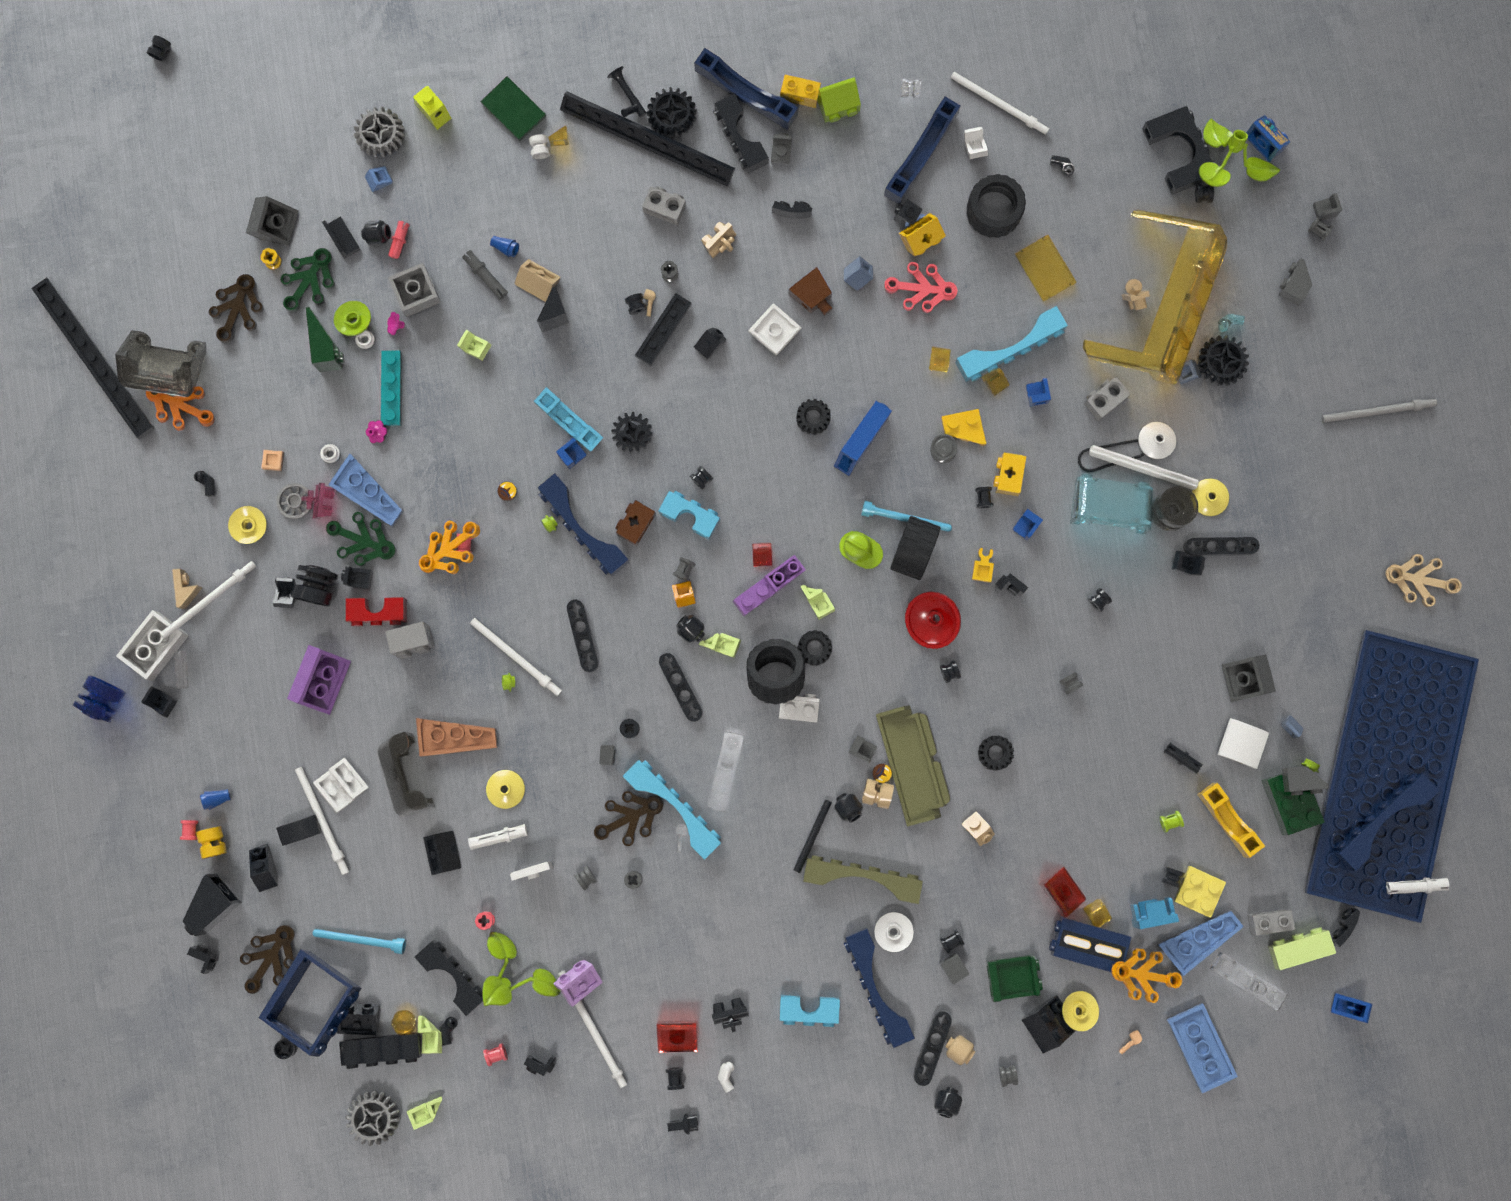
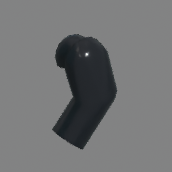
[1050,155,1075,176]
[439,1017,458,1046]

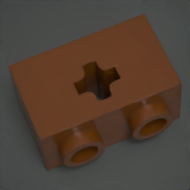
[615,500,656,547]

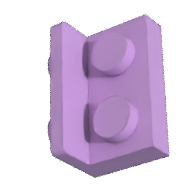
[554,960,603,1007]

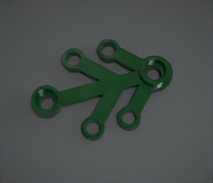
[280,248,335,312]
[326,512,396,566]

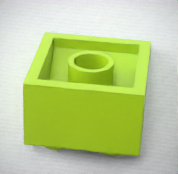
[818,77,861,123]

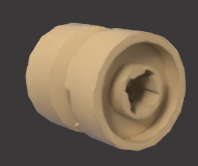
[862,779,894,809]

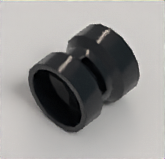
[146,35,171,61]
[274,1038,298,1060]

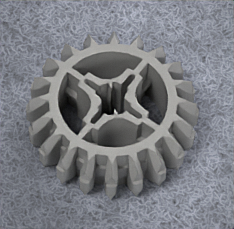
[354,107,405,158]
[345,1091,400,1146]

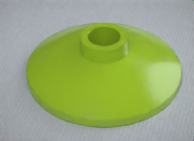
[333,301,371,336]

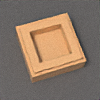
[261,450,284,471]

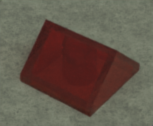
[1040,867,1086,917]
[657,1020,698,1053]

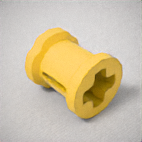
[260,248,282,270]

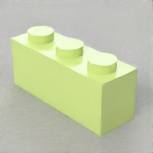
[1268,927,1336,970]

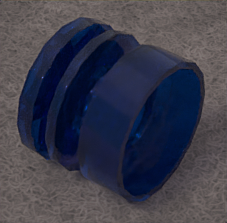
[73,675,126,722]

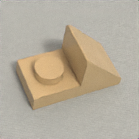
[172,569,202,609]

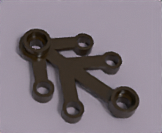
[209,274,263,343]
[594,791,664,846]
[240,925,295,994]

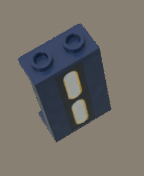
[1049,917,1131,974]

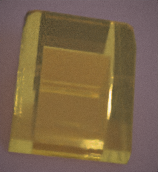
[548,126,569,146]
[929,347,951,372]
[981,368,1010,396]
[1083,899,1112,927]

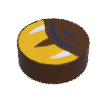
[497,482,517,501]
[872,764,892,783]

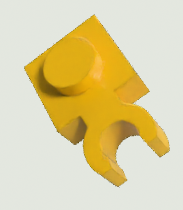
[972,548,994,583]

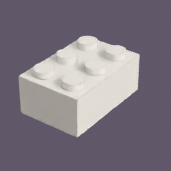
[116,610,189,681]

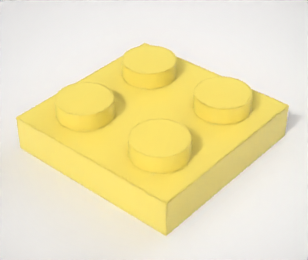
[1174,866,1226,918]

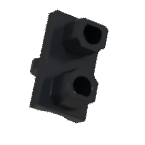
[711,997,749,1033]

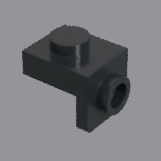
[893,199,922,225]
[694,328,727,359]
[1172,551,1206,576]
[341,566,372,589]
[273,577,296,608]
[141,686,178,718]
[187,944,217,974]
[524,1055,556,1076]

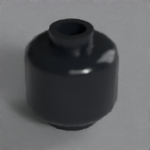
[361,220,391,246]
[676,615,705,643]
[834,793,863,823]
[934,1087,962,1119]

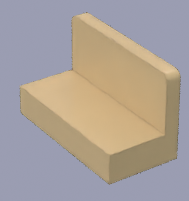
[514,259,561,302]

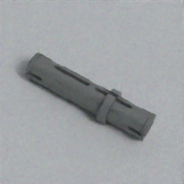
[462,250,508,300]

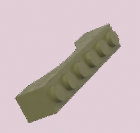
[803,855,923,904]

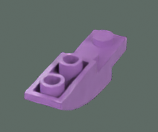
[732,555,806,616]

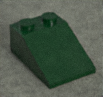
[306,307,345,372]

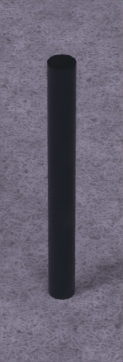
[793,799,832,873]

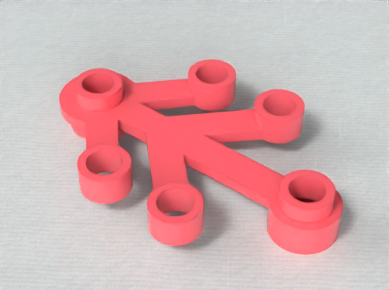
[884,262,958,313]

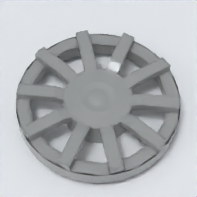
[276,483,313,519]

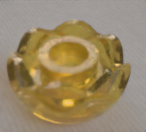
[391,1010,416,1035]

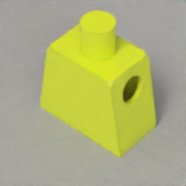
[413,86,452,130]

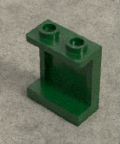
[986,955,1043,1002]

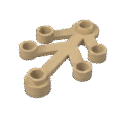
[1385,554,1462,607]

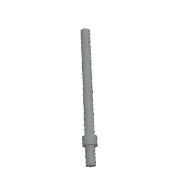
[1322,399,1437,423]

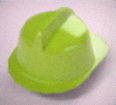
[839,531,883,569]

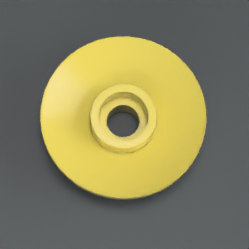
[1191,479,1229,516]
[228,506,267,544]
[486,770,525,809]
[1062,991,1099,1031]

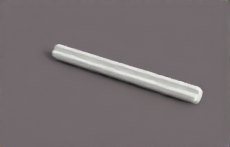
[1089,445,1199,490]

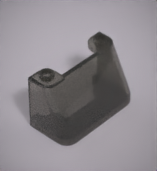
[115,330,207,397]
[377,732,435,817]

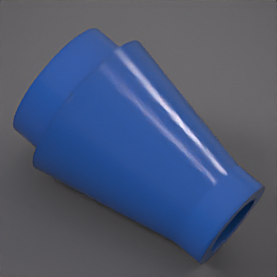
[490,235,519,257]
[200,789,231,810]

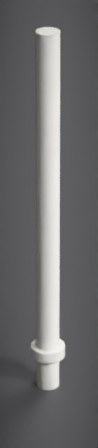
[558,970,627,1088]

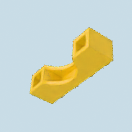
[1197,783,1265,858]

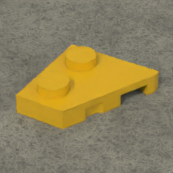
[941,409,986,446]

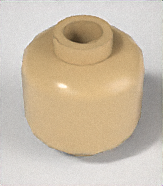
[945,1035,976,1065]

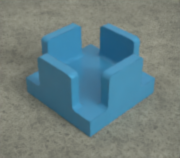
[1130,897,1179,929]

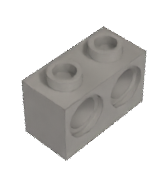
[642,186,686,226]
[1084,377,1131,421]
[1247,909,1295,935]

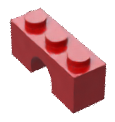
[346,597,407,627]

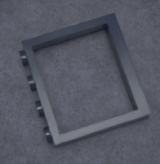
[258,949,362,1057]

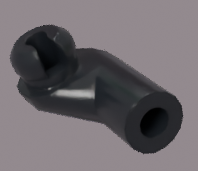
[194,471,215,497]

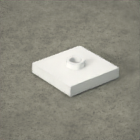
[748,303,802,357]
[510,861,554,881]

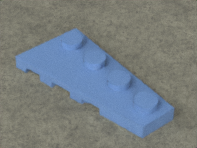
[328,454,403,527]
[1157,911,1244,976]

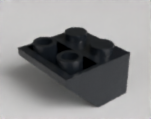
[1022,995,1076,1054]

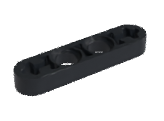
[1183,537,1260,556]
[567,599,599,673]
[659,653,703,722]
[913,1011,952,1086]

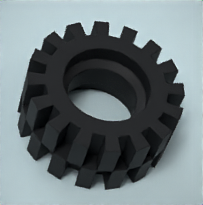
[796,399,831,435]
[798,630,832,666]
[978,735,1014,771]

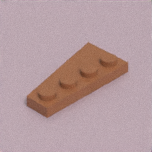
[416,718,498,757]

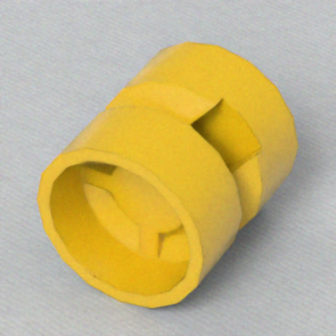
[196,826,227,859]

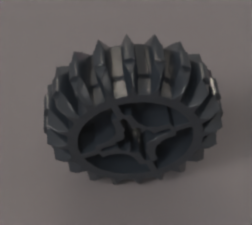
[646,87,697,138]
[1197,335,1249,386]

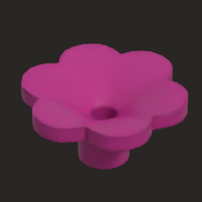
[387,312,405,335]
[366,420,387,443]

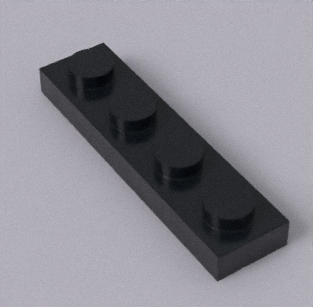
[635,293,692,366]

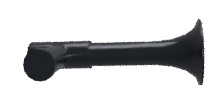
[607,66,646,118]

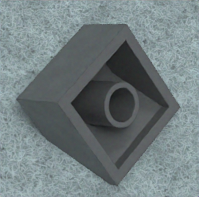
[246,196,299,246]
[1222,654,1276,702]

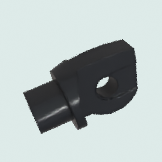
[667,1113,698,1135]

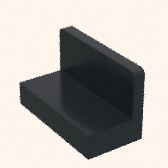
[321,216,361,259]
[423,831,461,876]

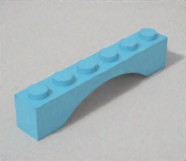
[955,306,1068,382]
[623,760,721,860]

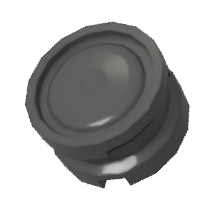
[930,434,957,463]

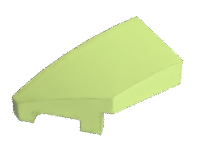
[801,585,835,620]
[699,633,741,658]
[418,1016,442,1054]
[406,1096,442,1130]

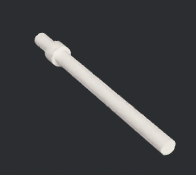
[951,72,1050,135]
[159,561,256,639]
[470,618,562,697]
[295,767,349,875]

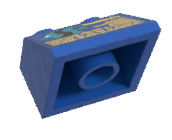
[1246,115,1290,163]

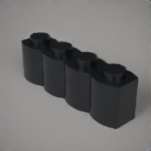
[339,1032,422,1069]

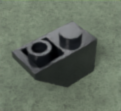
[249,844,278,892]

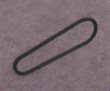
[1078,439,1145,472]

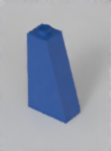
[834,401,892,476]

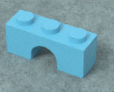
[658,491,720,540]
[779,995,840,1027]

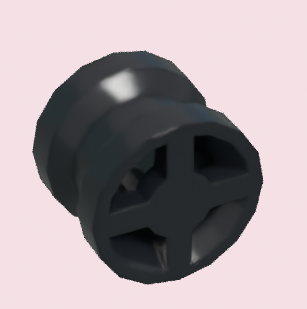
[1195,184,1214,203]
[625,293,647,315]
[689,466,713,490]
[1088,588,1112,612]
[940,660,961,683]
[620,719,640,739]
[1161,867,1185,888]

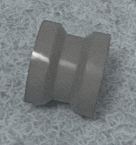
[1059,672,1083,694]
[574,866,598,891]
[999,1065,1018,1087]

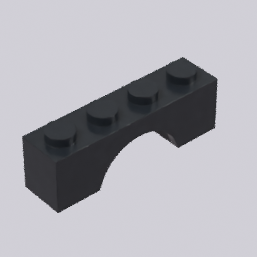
[713,93,769,173]
[415,940,483,1016]

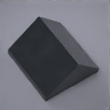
[537,287,569,332]

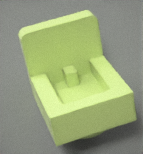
[457,330,492,361]

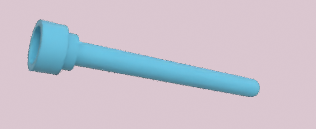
[861,501,952,532]
[312,929,406,954]

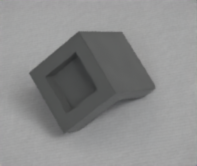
[1313,193,1343,221]
[848,735,877,764]
[939,953,969,985]

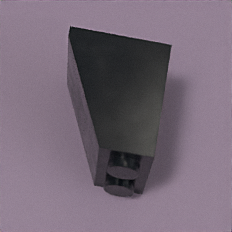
[182,874,242,936]

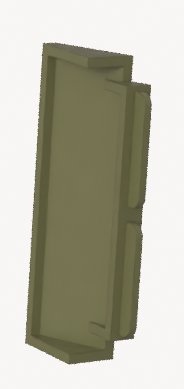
[876,705,950,827]

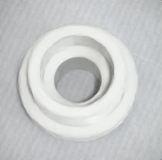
[355,330,375,349]
[320,444,340,463]

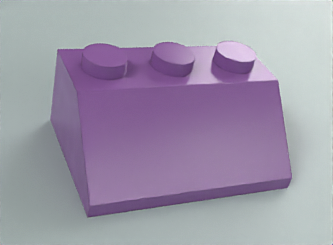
[287,645,351,715]

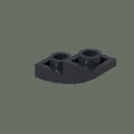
[772,201,813,218]
[276,814,322,846]
[1332,908,1360,947]

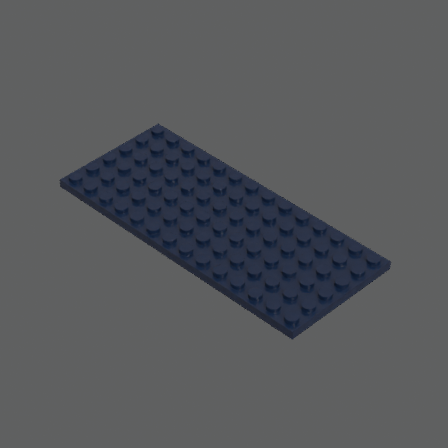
[1305,630,1479,923]

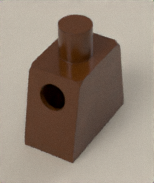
[789,267,833,316]

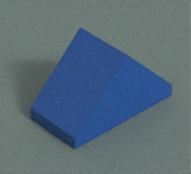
[1331,993,1373,1023]

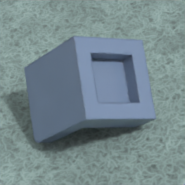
[844,256,873,290]

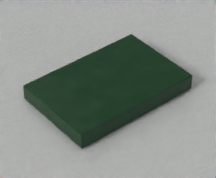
[480,76,546,141]

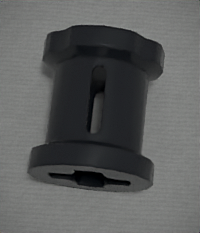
[975,486,994,509]
[939,929,965,954]
[665,1067,684,1090]

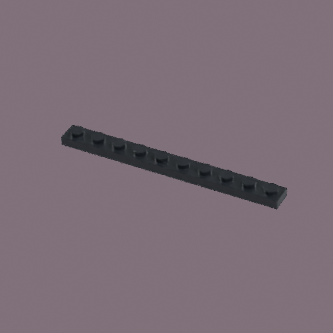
[560,91,735,187]
[31,277,154,439]

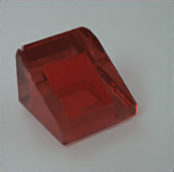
[752,543,772,567]

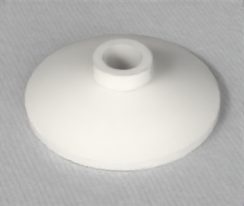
[1138,422,1176,459]
[874,912,914,952]

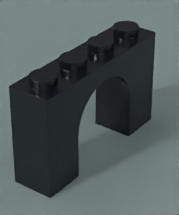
[1142,106,1215,195]

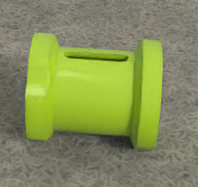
[1159,810,1184,833]

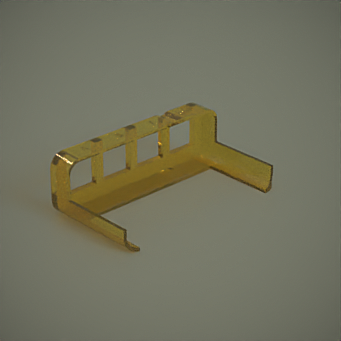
[1083,210,1227,385]

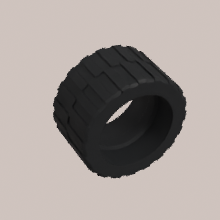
[966,174,1026,238]
[890,516,941,580]
[746,639,805,705]

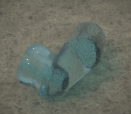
[1218,314,1245,332]

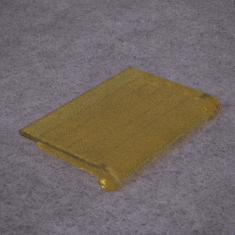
[1015,235,1077,302]

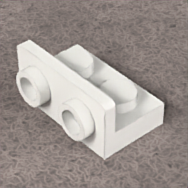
[779,694,820,723]

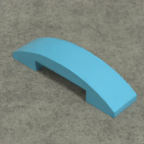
[534,387,603,452]

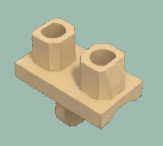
[701,222,737,258]
[1121,279,1150,310]

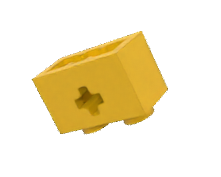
[780,74,821,108]
[899,213,946,256]
[993,452,1026,496]

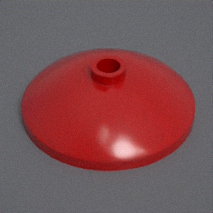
[905,591,961,649]

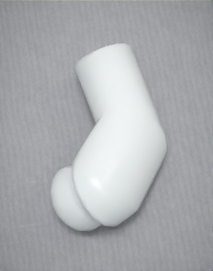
[718,1062,734,1093]

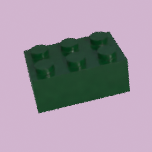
[1261,773,1325,835]

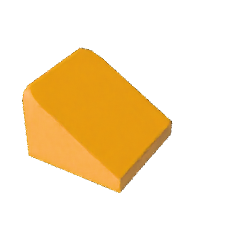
[672,581,696,608]

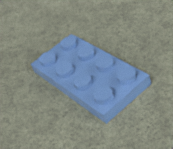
[1167,1003,1238,1094]

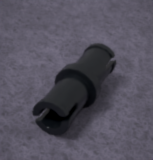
[1163,742,1203,774]

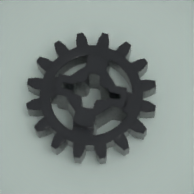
[611,412,653,454]

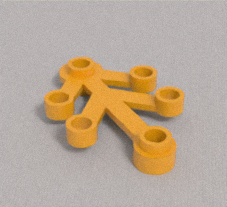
[419,520,480,574]
[1112,948,1182,1003]

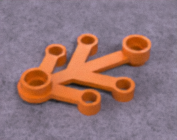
[146,378,215,431]

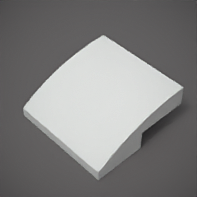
[1218,718,1269,769]
[313,757,369,813]

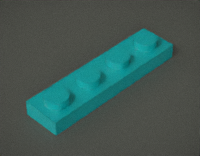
[381,350,402,426]

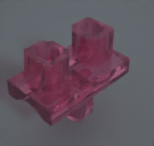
[302,483,335,519]

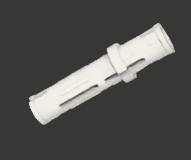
[468,824,528,850]
[1386,878,1449,895]

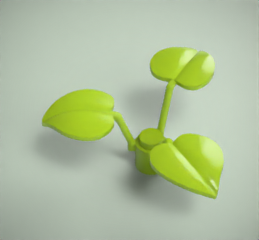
[1199,118,1280,187]
[483,932,560,1006]

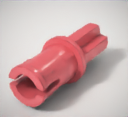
[388,221,410,259]

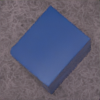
[1026,378,1051,407]
[556,438,586,470]
[1013,509,1043,541]

